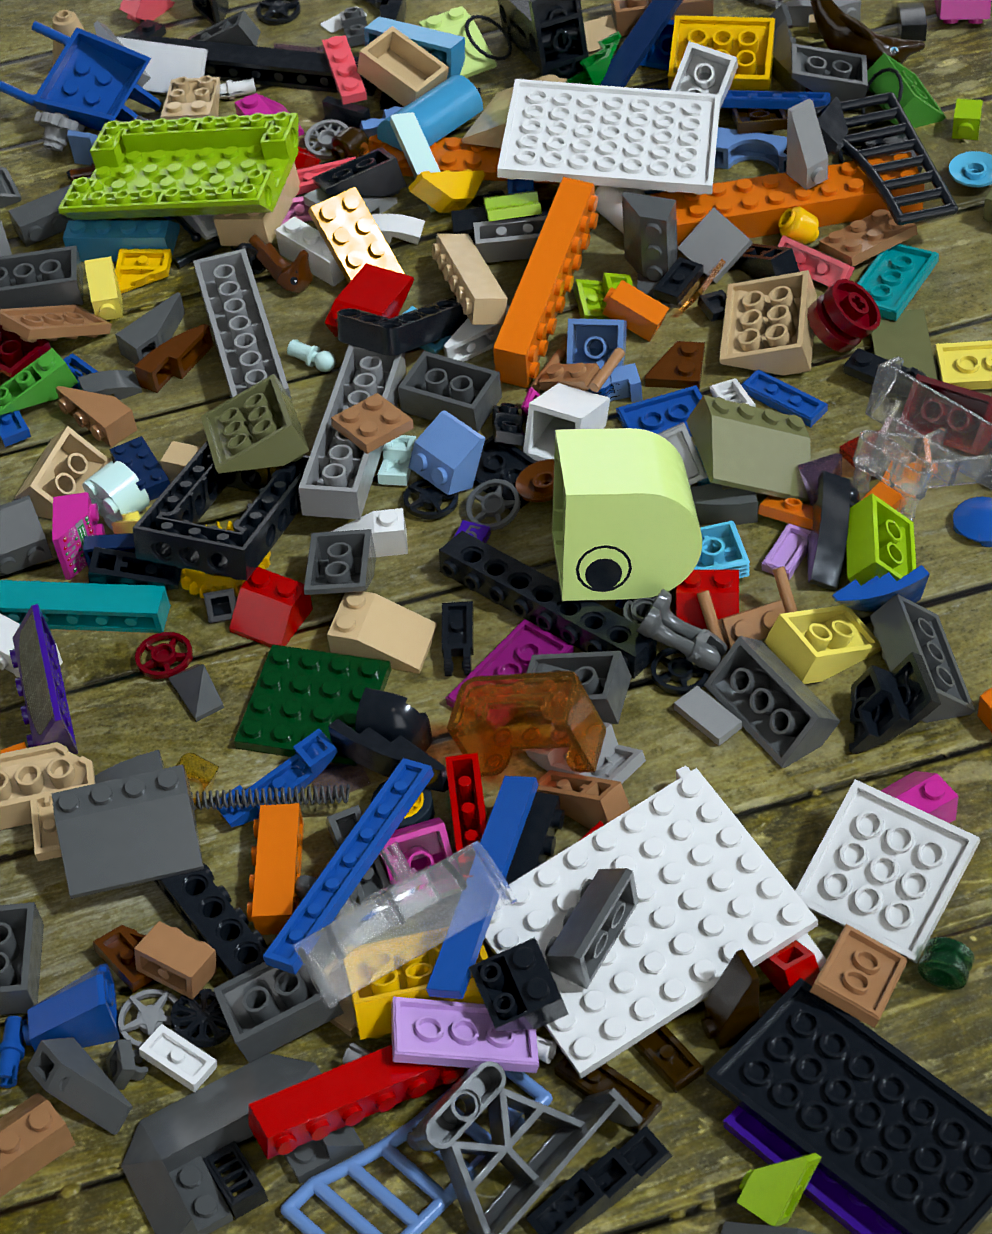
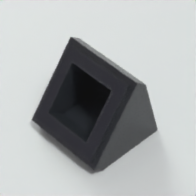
[203,588,237,623]

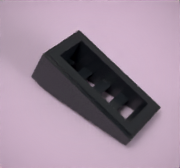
[203,1141,268,1219]

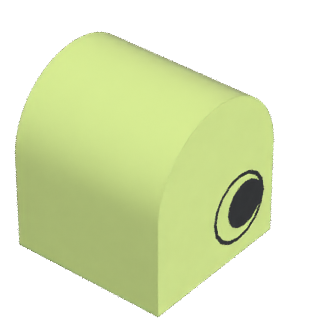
[552,428,702,601]

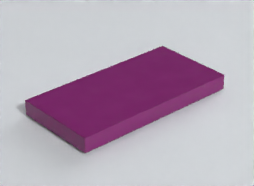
[446,619,574,734]

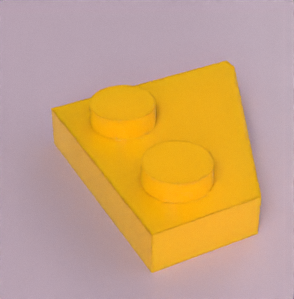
[115,249,173,294]

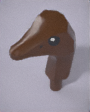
[249,234,313,294]

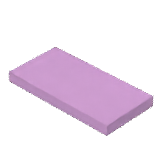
[391,997,539,1073]

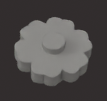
[34,111,85,152]

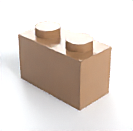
[134,921,217,1000]

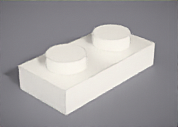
[139,1024,217,1093]

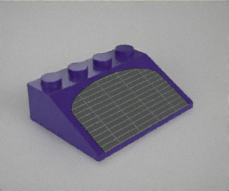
[10,604,78,754]

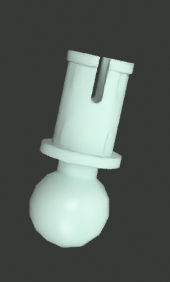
[287,339,336,372]

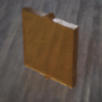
[679,259,726,313]

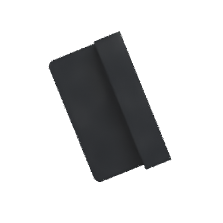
[317,96,371,133]

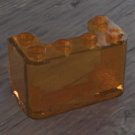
[447,671,606,777]

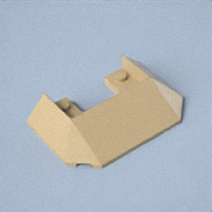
[0,742,95,862]

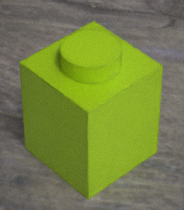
[952,98,983,140]

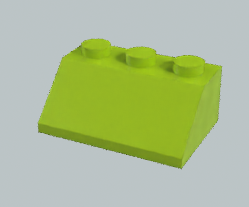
[846,493,916,586]

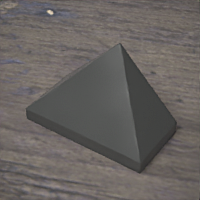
[169,664,224,722]

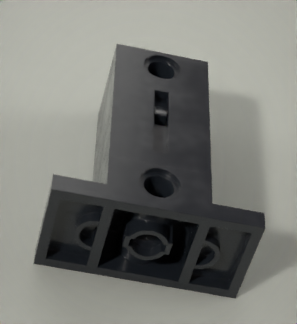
[498,0,588,80]

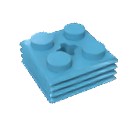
[694,521,750,578]

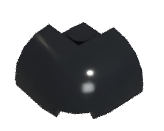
[355,688,433,752]

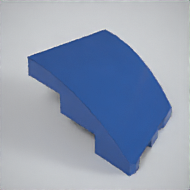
[832,565,930,612]

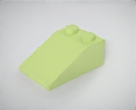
[419,6,497,78]

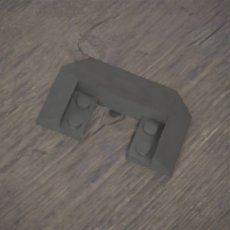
[121,1053,365,1234]

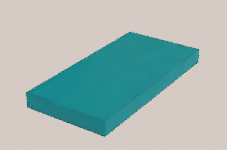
[857,244,939,321]

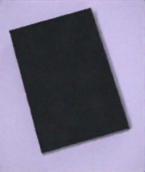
[474,435,537,511]

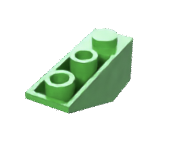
[0,348,79,415]

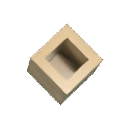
[160,441,201,482]

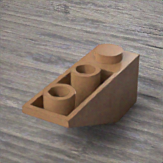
[56,386,137,447]

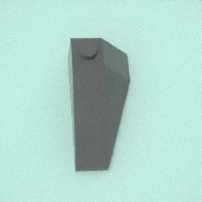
[768,4,806,92]

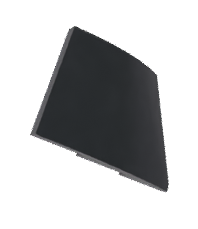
[849,652,941,754]

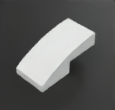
[371,214,425,245]

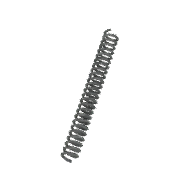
[191,784,350,810]

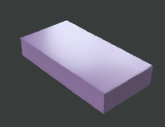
[762,523,811,580]

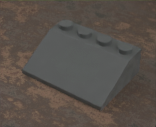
[51,764,204,899]

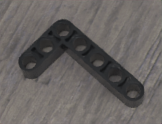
[337,295,468,356]

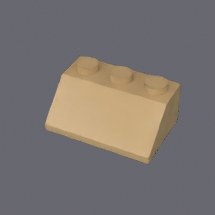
[14,426,112,520]

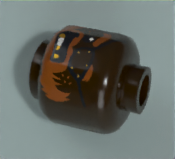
[331,127,369,161]

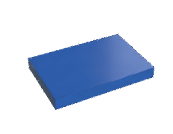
[616,385,702,437]

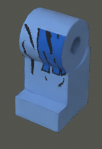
[588,363,643,402]

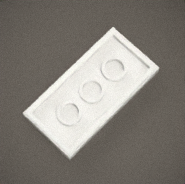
[117,37,208,95]

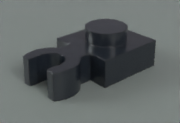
[697,290,727,322]

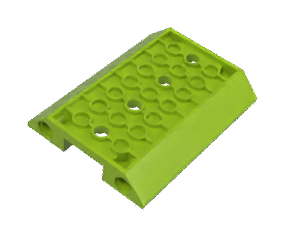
[58,112,298,220]

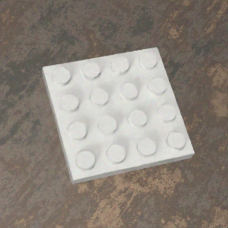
[795,779,980,964]

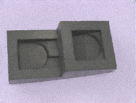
[77,370,142,400]

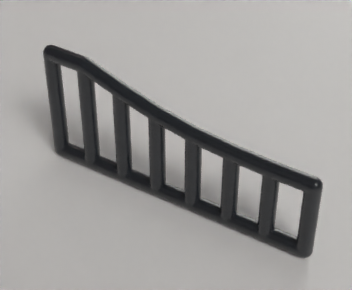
[815,92,958,226]

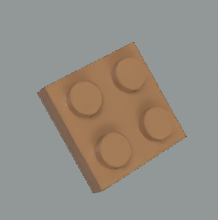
[331,393,414,454]

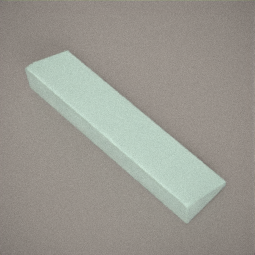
[390,112,441,213]

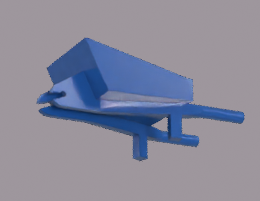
[0,21,161,131]

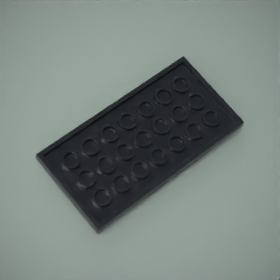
[706,978,992,1234]

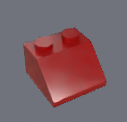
[229,567,313,647]
[676,570,739,630]

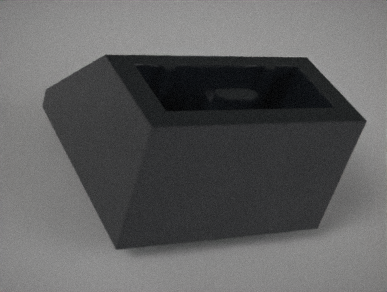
[469,937,569,1031]

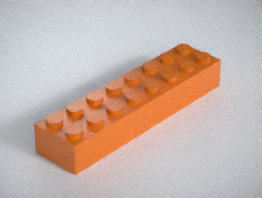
[493,177,599,388]

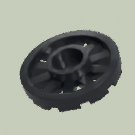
[170,989,231,1048]

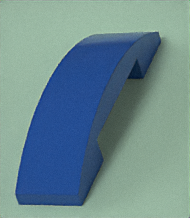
[214,729,338,828]

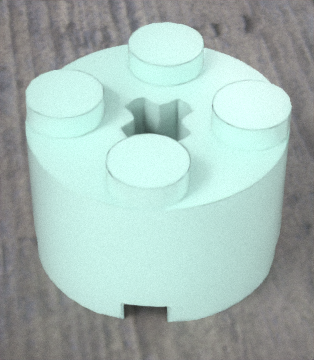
[82,461,150,530]

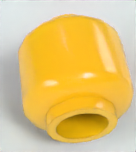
[778,207,819,245]

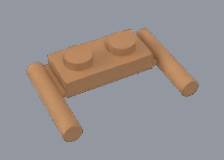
[530,347,625,393]
[697,566,797,650]

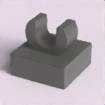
[106,1039,148,1090]

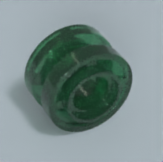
[918,937,975,990]

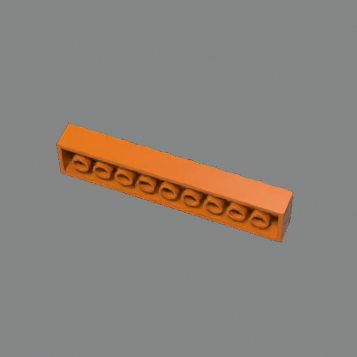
[650,152,925,250]

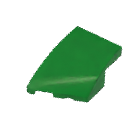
[567,31,621,85]

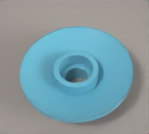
[949,151,992,187]

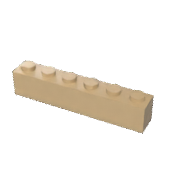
[432,234,508,325]

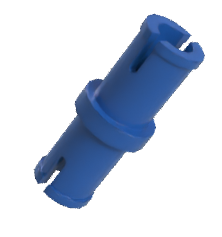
[0,1016,27,1088]

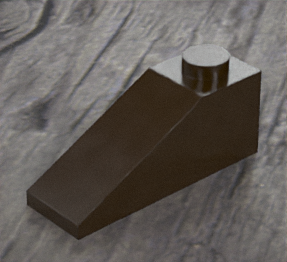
[701,949,759,1050]

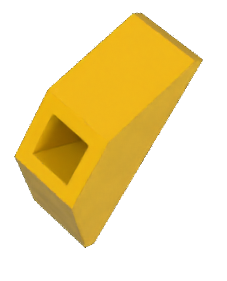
[408,169,485,213]

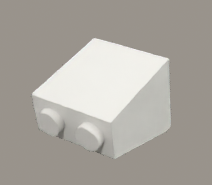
[523,383,610,461]

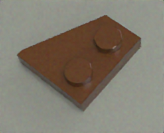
[645,341,705,389]
[93,925,154,992]

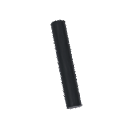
[174,237,223,269]

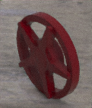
[135,632,193,679]

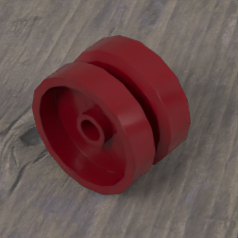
[807,279,881,353]

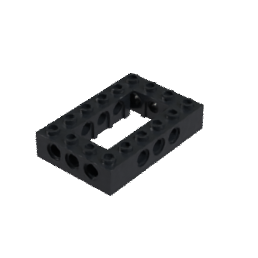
[133,440,309,581]

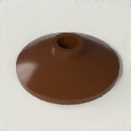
[515,459,554,502]

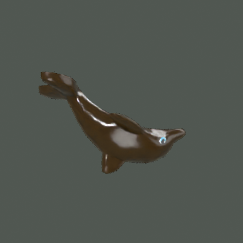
[810,0,925,71]

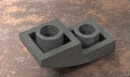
[339,7,367,47]

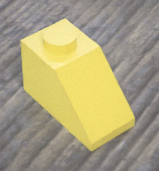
[84,256,123,320]

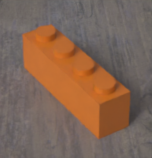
[247,803,304,935]

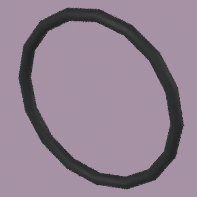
[465,15,512,60]
[861,67,903,125]

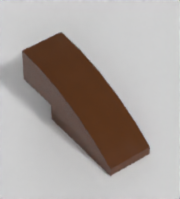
[134,324,214,393]

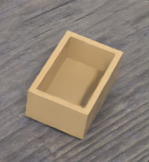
[357,26,449,107]

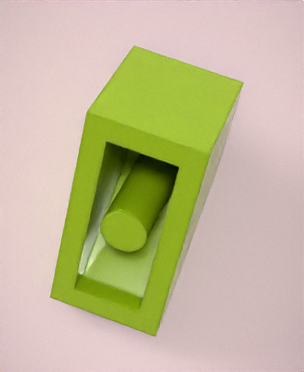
[737,1153,822,1226]

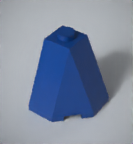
[23,963,120,1051]

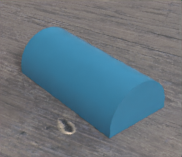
[377,75,483,151]

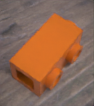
[602,280,669,342]

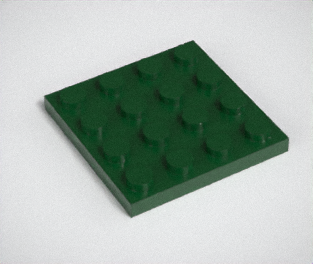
[234,644,392,767]

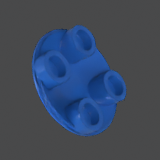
[953,497,992,547]

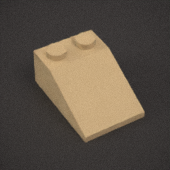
[327,591,438,674]

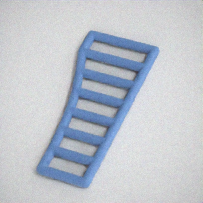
[280,1071,553,1234]

